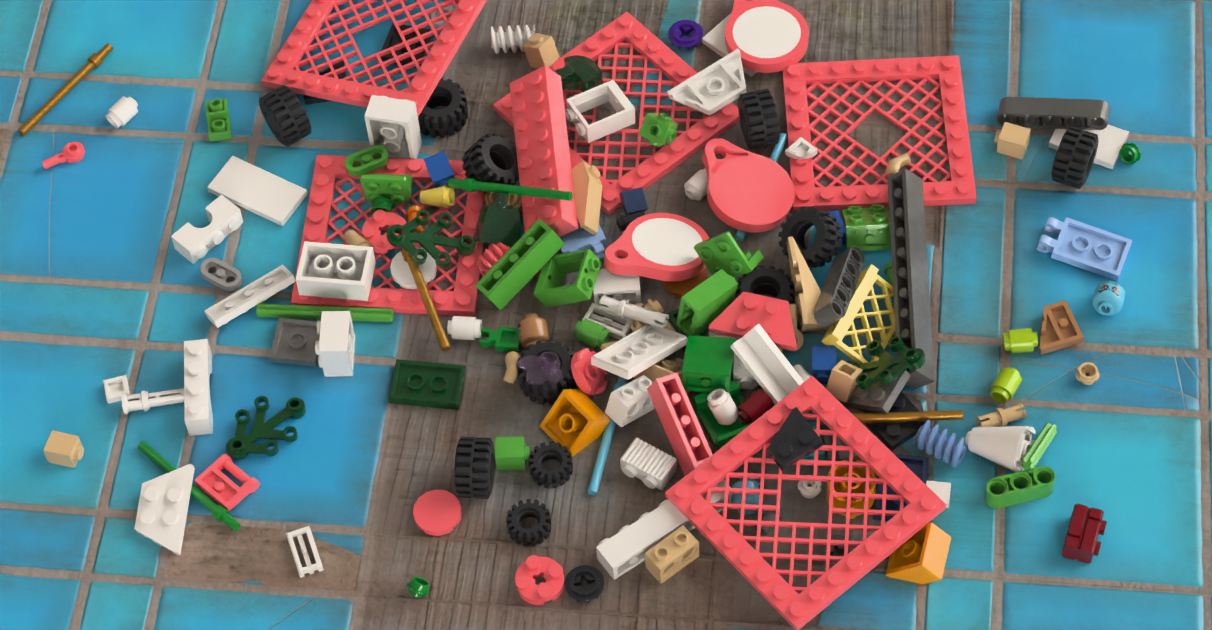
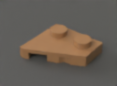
[1039,300,1084,355]

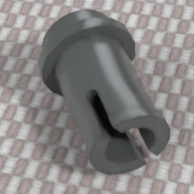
[754,503,783,536]

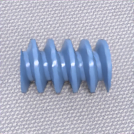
[913,420,967,468]

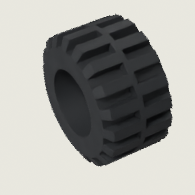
[418,78,468,138]
[259,85,311,147]
[738,89,780,149]
[1051,126,1099,189]
[462,133,519,194]
[778,207,843,268]
[736,265,795,304]
[517,340,576,405]
[454,437,495,499]

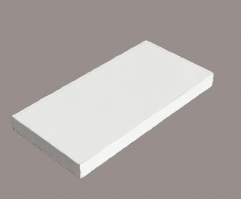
[207,156,308,226]
[591,324,688,380]

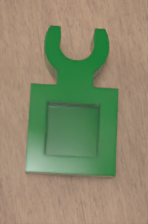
[479,327,520,353]

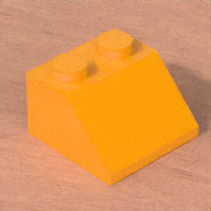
[540,389,611,457]
[885,522,951,585]

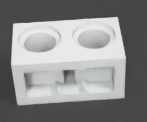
[605,375,655,427]

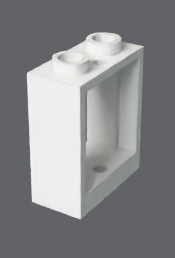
[565,80,635,143]

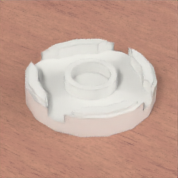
[390,247,437,290]

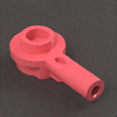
[42,142,85,170]

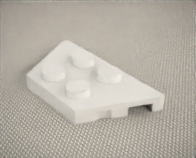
[667,49,747,116]
[134,464,195,555]

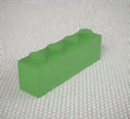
[475,219,565,311]

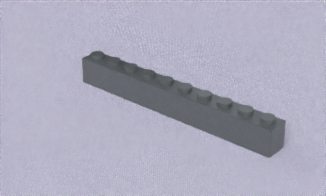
[887,168,935,389]

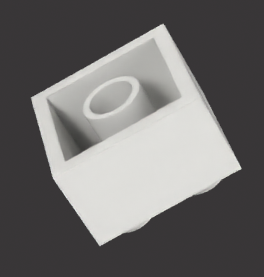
[315,311,356,377]

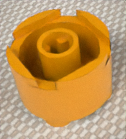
[826,460,876,519]

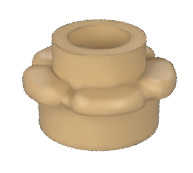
[1076,362,1100,385]

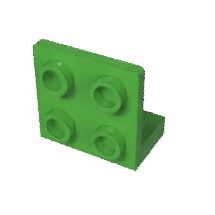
[360,174,413,205]
[842,204,891,251]
[694,231,764,278]

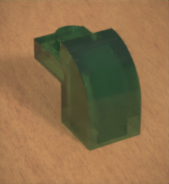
[555,55,603,92]

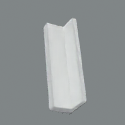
[730,324,804,405]

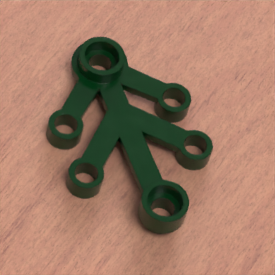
[386,210,476,268]
[847,336,925,389]
[226,396,306,460]

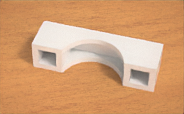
[184,339,213,436]

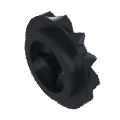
[565,565,604,603]

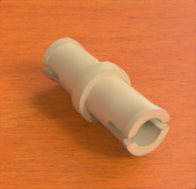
[976,403,1026,427]

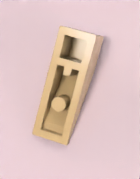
[572,161,603,236]

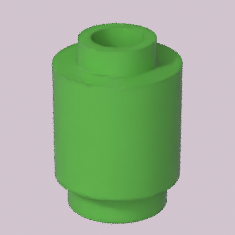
[573,318,610,349]

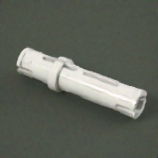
[599,295,669,329]

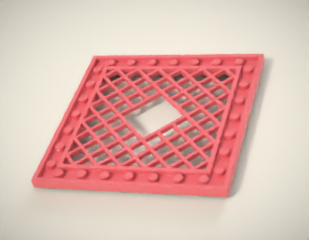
[261,0,487,116]
[493,12,740,216]
[782,55,977,211]
[291,155,489,317]
[665,376,946,630]

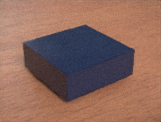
[619,187,649,215]

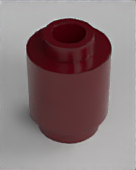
[737,389,773,424]

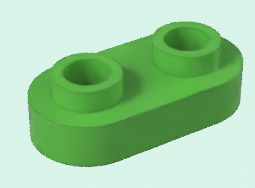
[345,145,389,176]

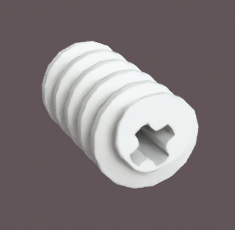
[491,25,535,54]

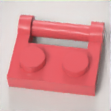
[195,454,260,512]

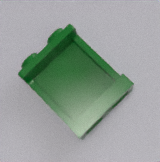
[682,335,736,394]
[693,380,752,451]

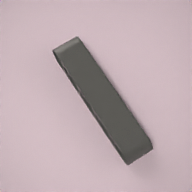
[997,97,1110,130]
[814,246,865,328]

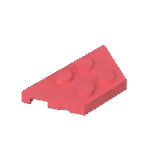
[708,292,797,351]

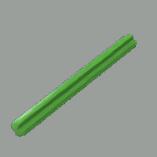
[256,303,394,322]

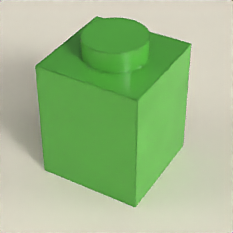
[495,436,530,470]

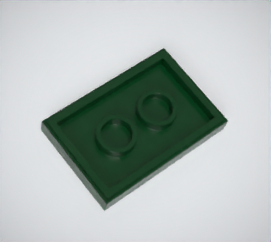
[388,359,467,410]

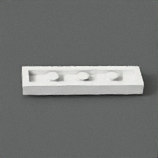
[204,265,296,328]

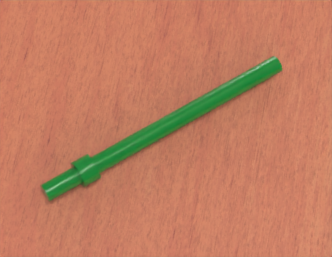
[448,178,573,201]
[138,441,240,532]

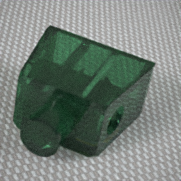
[473,193,521,246]

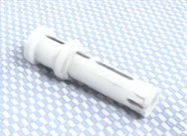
[121,388,184,415]

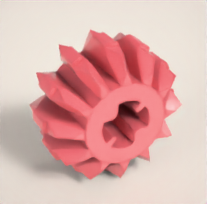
[476,242,510,276]

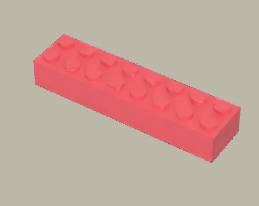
[509,65,578,238]

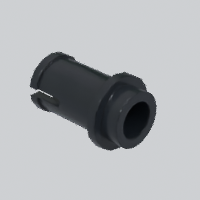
[616,210,645,231]

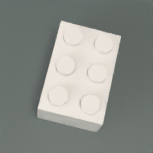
[364,95,422,159]
[296,241,376,301]

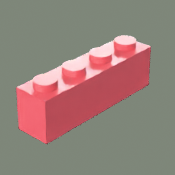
[647,372,713,476]

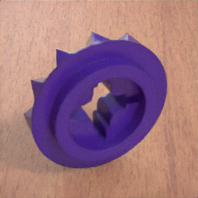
[668,20,703,50]

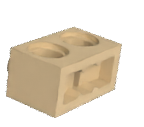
[645,525,699,584]

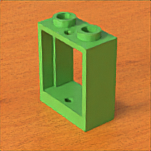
[533,249,602,308]

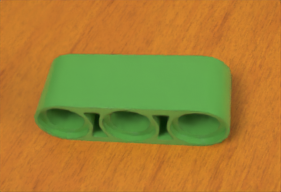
[984,466,1056,509]

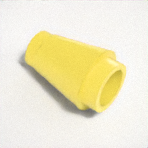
[420,185,455,208]

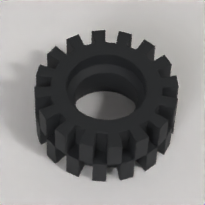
[528,441,573,488]
[506,499,551,547]

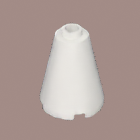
[965,426,1036,473]

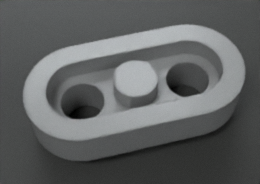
[200,258,243,292]

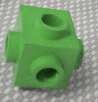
[638,113,678,147]

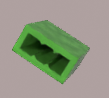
[676,269,738,336]

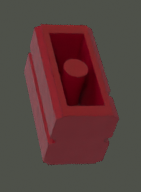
[1062,504,1107,564]

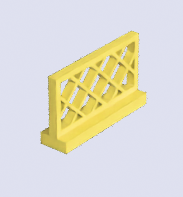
[821,264,895,364]

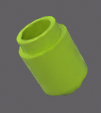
[1003,328,1038,354]
[990,367,1022,404]

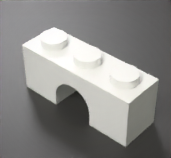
[171,195,243,264]

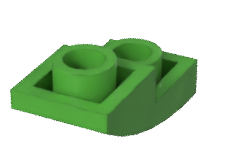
[205,98,232,142]

